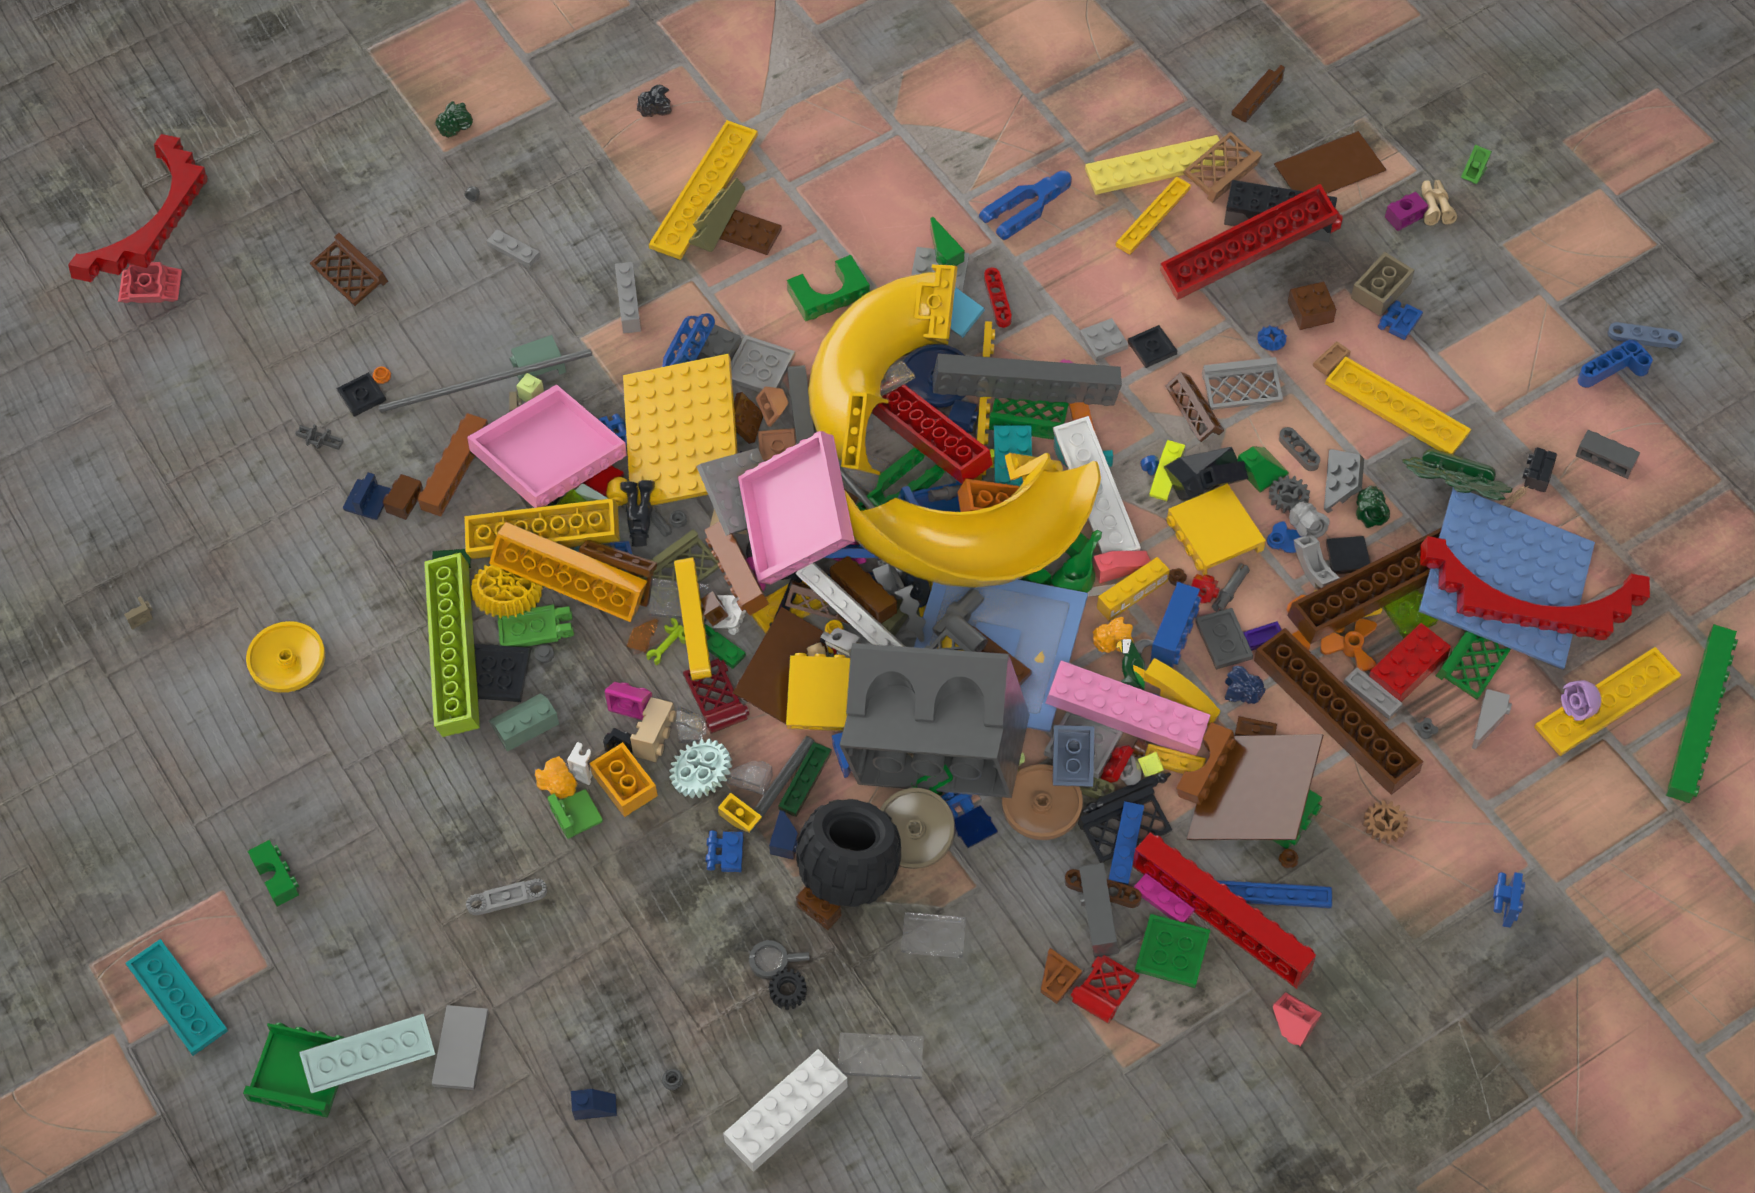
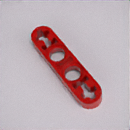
[984,267,1012,328]

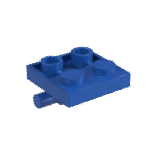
[1493,872,1525,928]

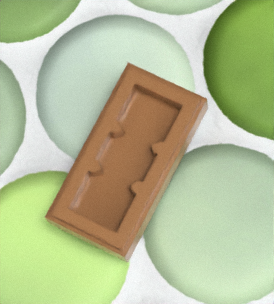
[1313,341,1351,376]

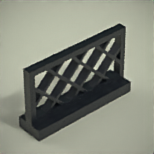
[1078,786,1172,863]

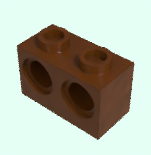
[796,887,841,930]

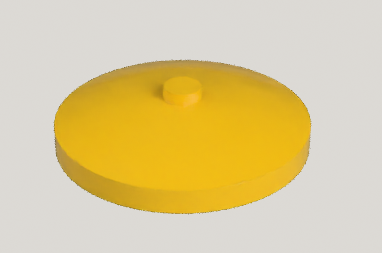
[246,621,325,693]

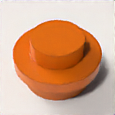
[372,366,391,384]

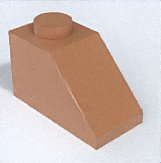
[756,386,789,427]

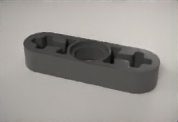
[1279,427,1320,471]

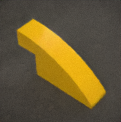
[1144,658,1221,726]

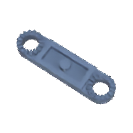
[1608,322,1683,349]

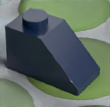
[769,810,798,859]
[571,1089,617,1120]

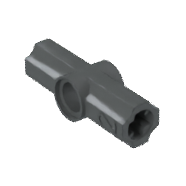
[932,588,984,637]

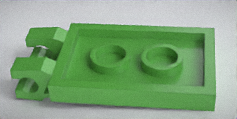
[498,605,574,647]

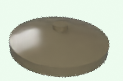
[880,788,956,869]

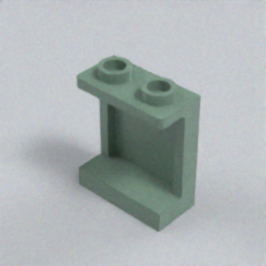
[510,335,566,381]

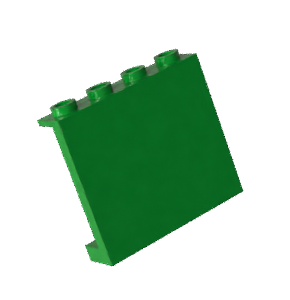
[243,1023,346,1118]

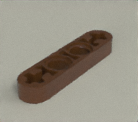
[1064,869,1142,908]

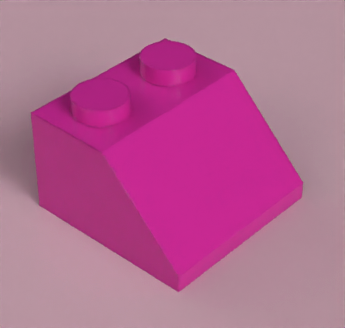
[605,682,652,720]

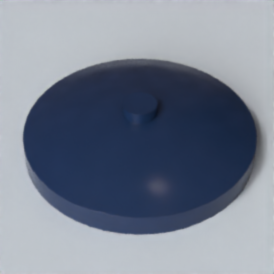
[900,344,966,408]

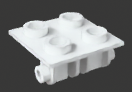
[705,595,746,635]

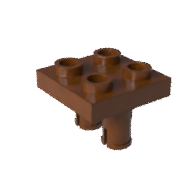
[734,392,763,444]

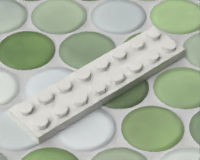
[1053,416,1141,554]

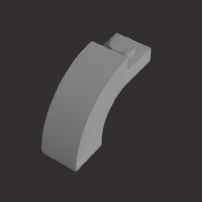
[1294,534,1340,589]

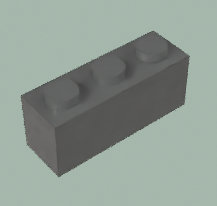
[1576,430,1640,479]

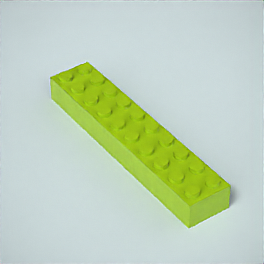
[424,553,480,737]

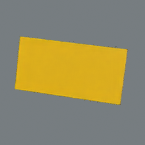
[751,580,827,634]

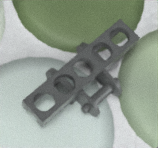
[295,424,343,450]

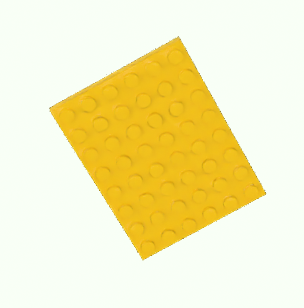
[623,354,738,505]

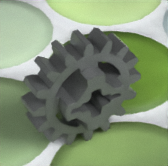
[1268,475,1310,513]

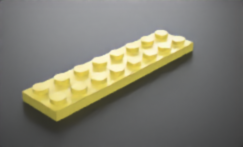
[1085,135,1228,195]

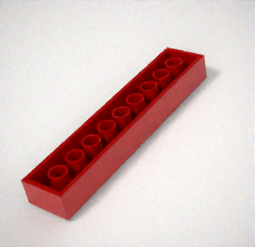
[1160,184,1338,300]
[1132,832,1316,989]

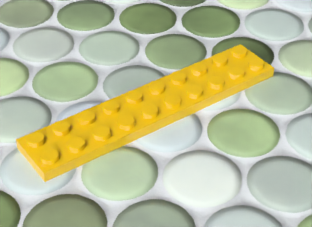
[649,120,758,260]

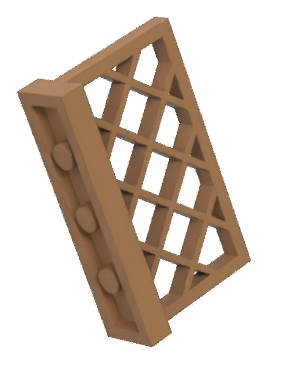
[1183,132,1262,203]

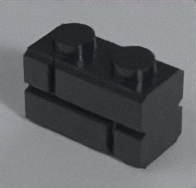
[1522,447,1557,492]

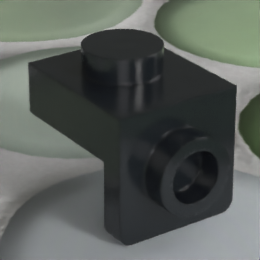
[603,728,633,753]

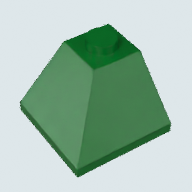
[1237,446,1289,493]

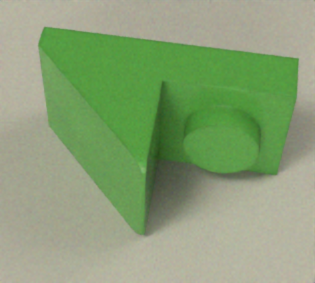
[1461,145,1492,184]

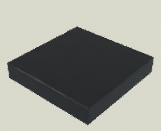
[1128,325,1177,368]
[336,372,386,417]
[1326,536,1370,574]

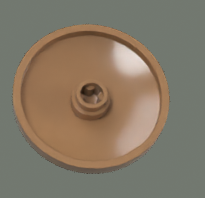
[1002,764,1083,840]

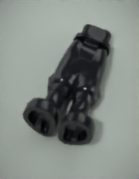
[620,480,655,547]

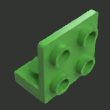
[547,789,603,839]

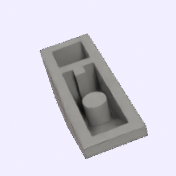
[1472,689,1512,749]

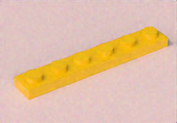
[1115,176,1191,255]

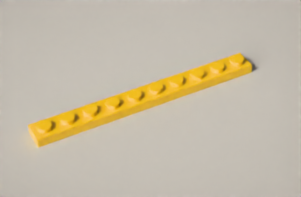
[974,321,995,481]

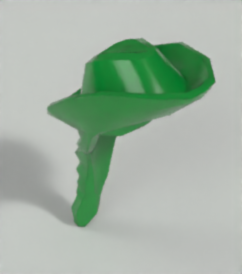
[1050,530,1102,593]

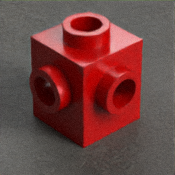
[1191,574,1220,604]

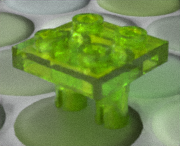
[1383,590,1438,639]

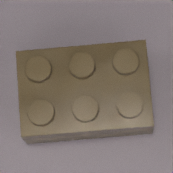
[1351,252,1414,316]

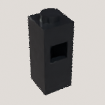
[1200,461,1249,489]

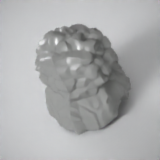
[1289,501,1330,539]

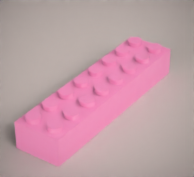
[1045,661,1210,756]

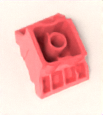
[118,262,182,303]

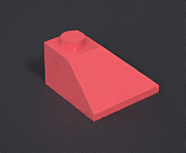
[1273,992,1322,1046]

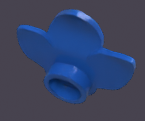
[1267,521,1301,553]

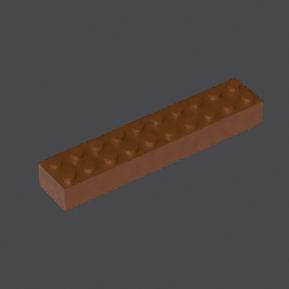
[1287,527,1442,644]
[1254,628,1424,795]

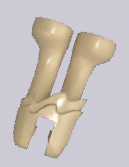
[1422,180,1457,226]

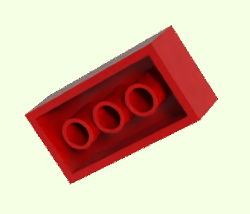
[1369,623,1451,702]

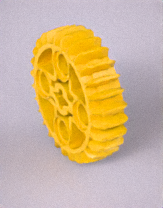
[471,564,543,619]

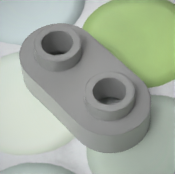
[1120,755,1142,785]

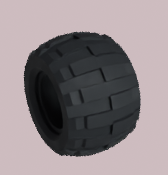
[796,799,902,907]

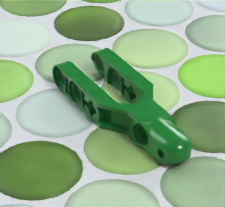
[856,447,945,511]

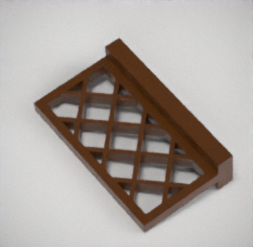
[309,233,388,306]
[579,540,657,607]

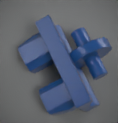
[941,792,974,819]

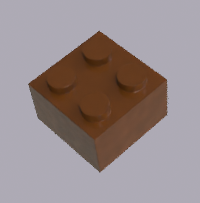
[1288,282,1337,330]

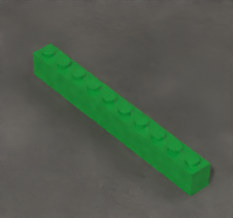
[1666,624,1738,803]

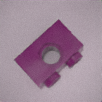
[1385,191,1429,231]

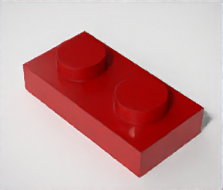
[1100,745,1134,783]

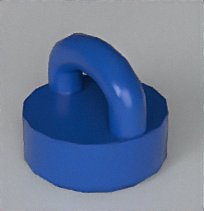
[1140,455,1159,476]

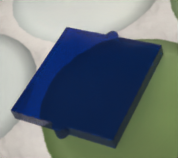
[955,805,998,848]

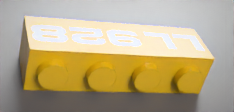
[1097,557,1170,621]

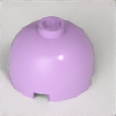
[1561,680,1601,721]

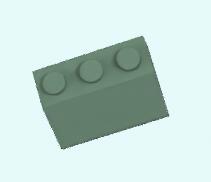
[489,693,559,752]

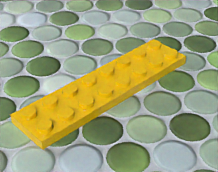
[1325,356,1471,455]
[1534,647,1681,756]

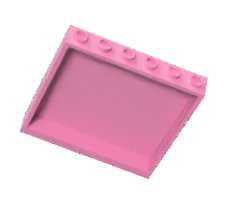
[468,384,627,508]
[738,431,855,585]

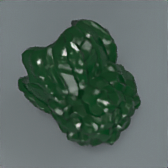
[435,101,473,138]
[1356,486,1390,528]

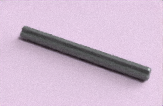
[750,736,814,833]

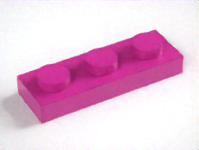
[1134,873,1195,923]

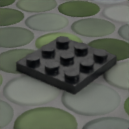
[474,644,530,702]

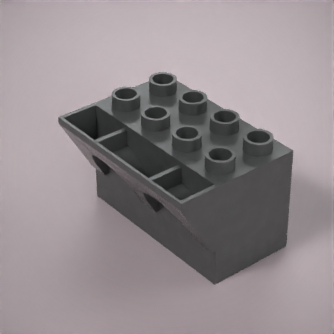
[840,643,1030,798]

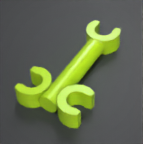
[646,618,686,665]

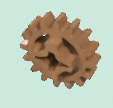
[1363,800,1408,844]

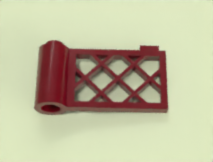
[683,658,750,734]

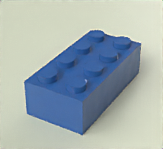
[1150,582,1202,669]

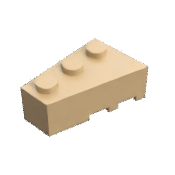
[630,697,677,762]

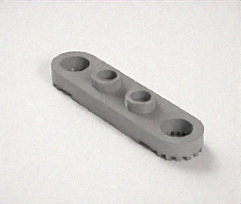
[466,878,547,916]

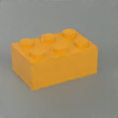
[589,742,658,817]

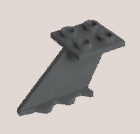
[872,563,926,642]

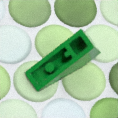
[930,217,965,266]

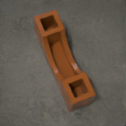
[1176,722,1236,805]

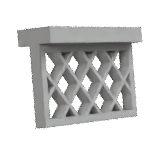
[1202,357,1283,410]

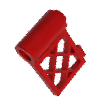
[1071,955,1140,1024]

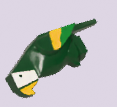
[1116,639,1145,691]

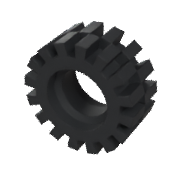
[769,969,807,1010]

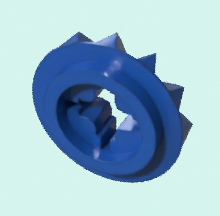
[1257,325,1287,351]

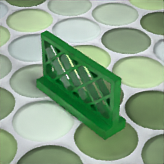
[989,398,1069,440]
[1436,631,1511,700]

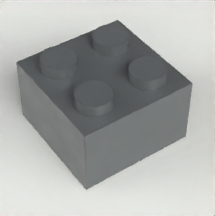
[693,323,741,361]

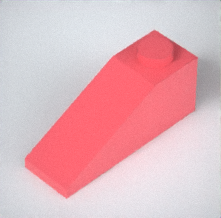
[1093,551,1150,584]

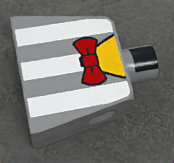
[820,628,862,658]

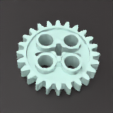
[669,739,732,798]

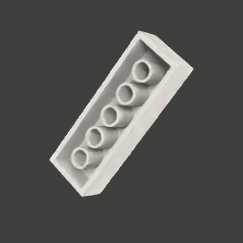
[723,1049,848,1172]

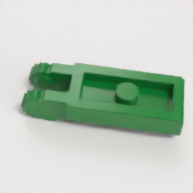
[705,624,746,669]

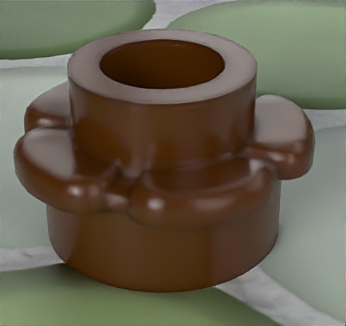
[1168,568,1187,586]
[1132,739,1148,757]
[1279,849,1299,868]

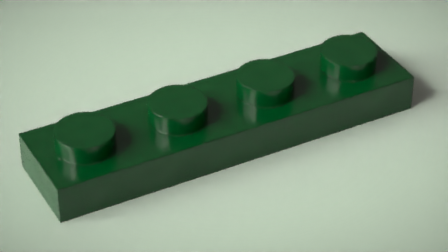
[778,742,832,817]

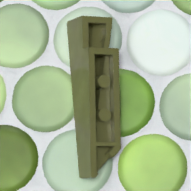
[689,178,745,252]

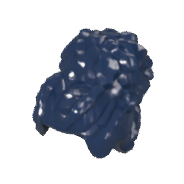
[1225,666,1266,704]

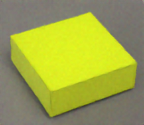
[1138,752,1164,778]

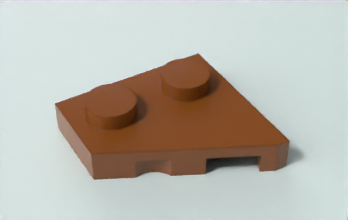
[1041,948,1082,1004]

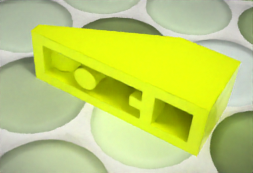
[1149,440,1185,501]

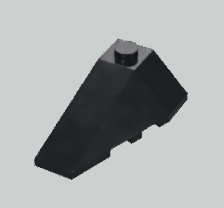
[1164,447,1238,500]

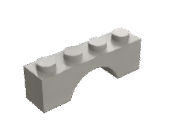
[615,262,641,334]

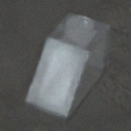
[676,706,707,743]
[726,760,773,795]

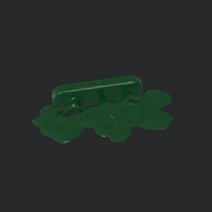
[1402,449,1513,501]

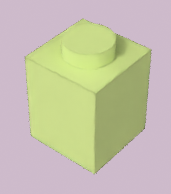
[516,373,544,402]

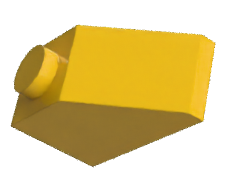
[718,793,762,833]

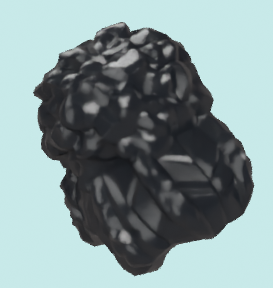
[637,85,672,117]

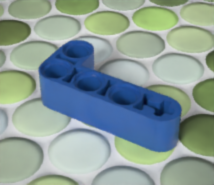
[1577,340,1653,388]

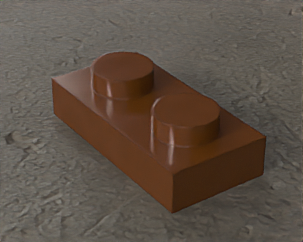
[1234,716,1277,736]

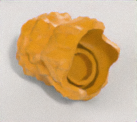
[1093,617,1134,653]
[535,756,578,799]

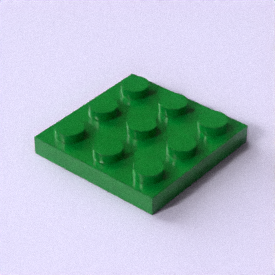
[1135,914,1211,988]

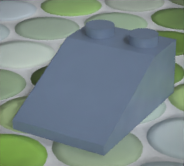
[1053,725,1094,787]

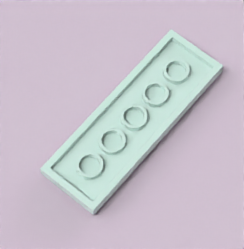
[299,1014,435,1093]

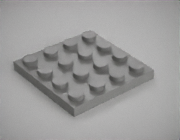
[696,448,764,536]

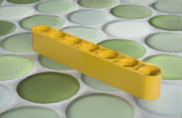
[674,557,712,681]

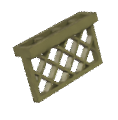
[637,529,720,609]

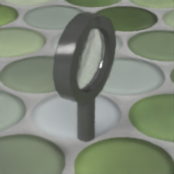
[749,940,810,980]

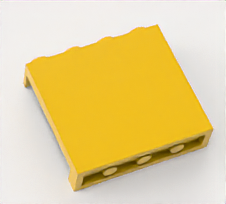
[1166,483,1266,575]
[786,653,850,731]

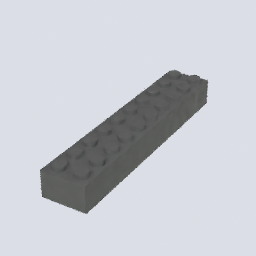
[933,354,1122,406]

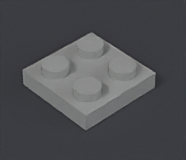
[1079,318,1129,361]

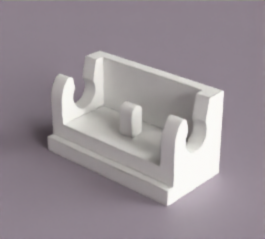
[567,742,593,785]

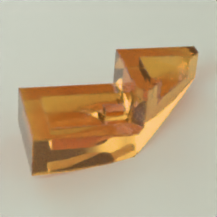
[626,619,659,653]

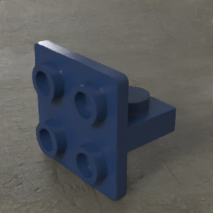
[343,472,391,520]

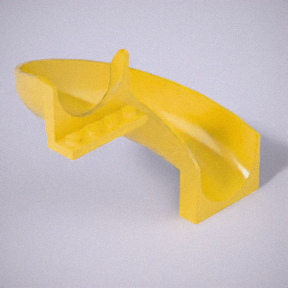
[808,264,957,475]
[845,453,1101,588]

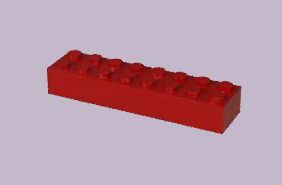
[872,378,993,484]

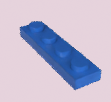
[1109,801,1144,885]

